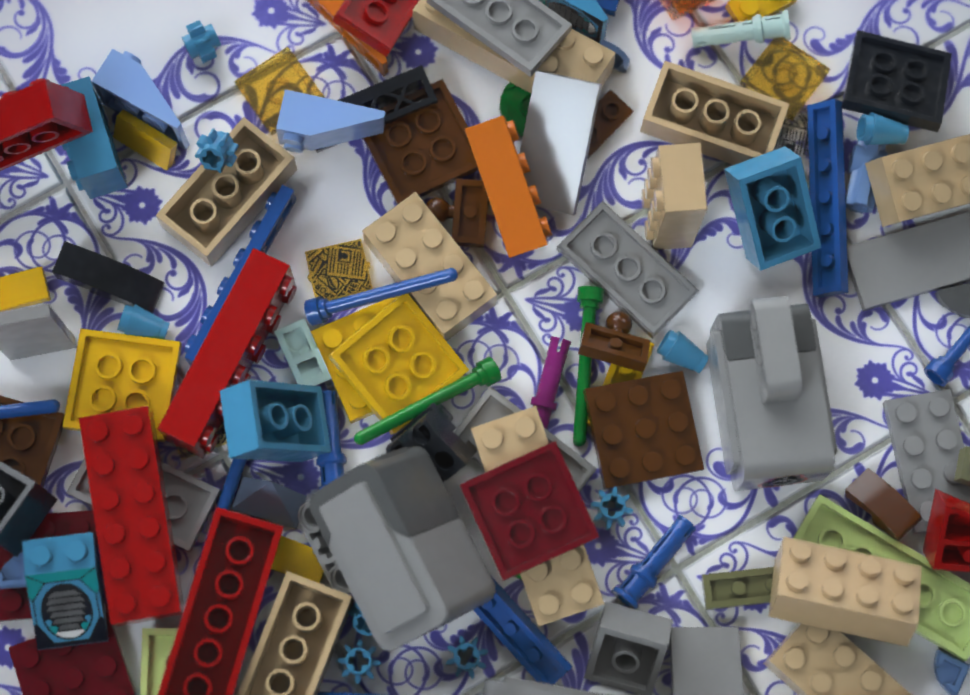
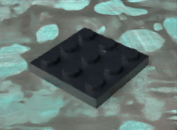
[841,30,952,132]

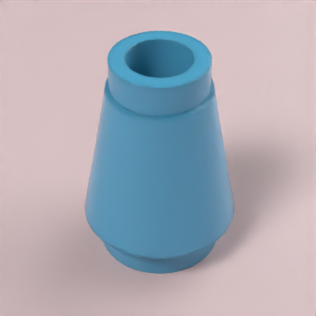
[856,112,909,145]
[117,304,170,339]
[657,329,709,373]

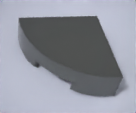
[935,283,970,318]

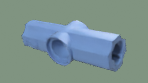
[845,139,888,213]

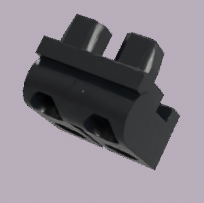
[386,402,478,483]

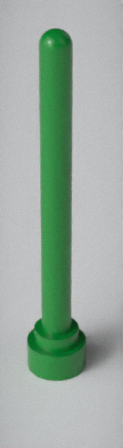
[573,286,604,447]
[354,357,501,445]

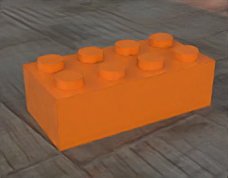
[465,115,552,258]

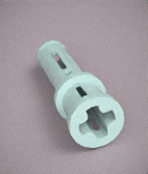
[691,10,791,49]

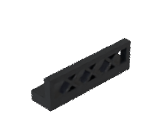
[316,65,438,153]

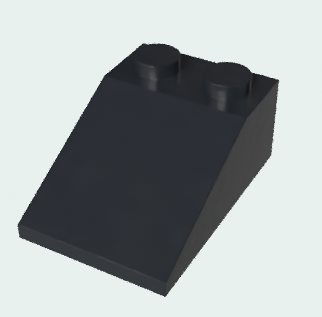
[0,461,58,557]

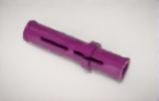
[530,336,572,429]

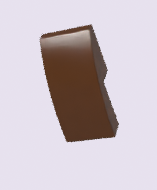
[845,468,922,541]

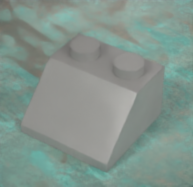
[584,601,672,695]

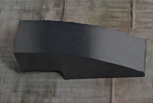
[52,241,165,314]

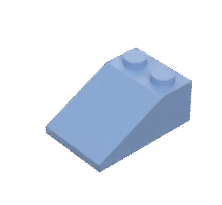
[91,49,189,150]
[276,89,385,153]

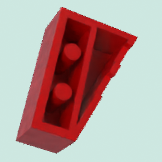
[922,489,970,572]

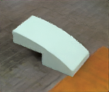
[274,318,332,386]

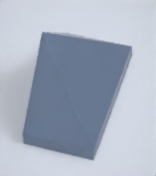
[231,477,307,529]

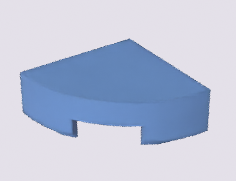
[600,39,630,73]
[0,552,27,590]
[933,650,970,695]

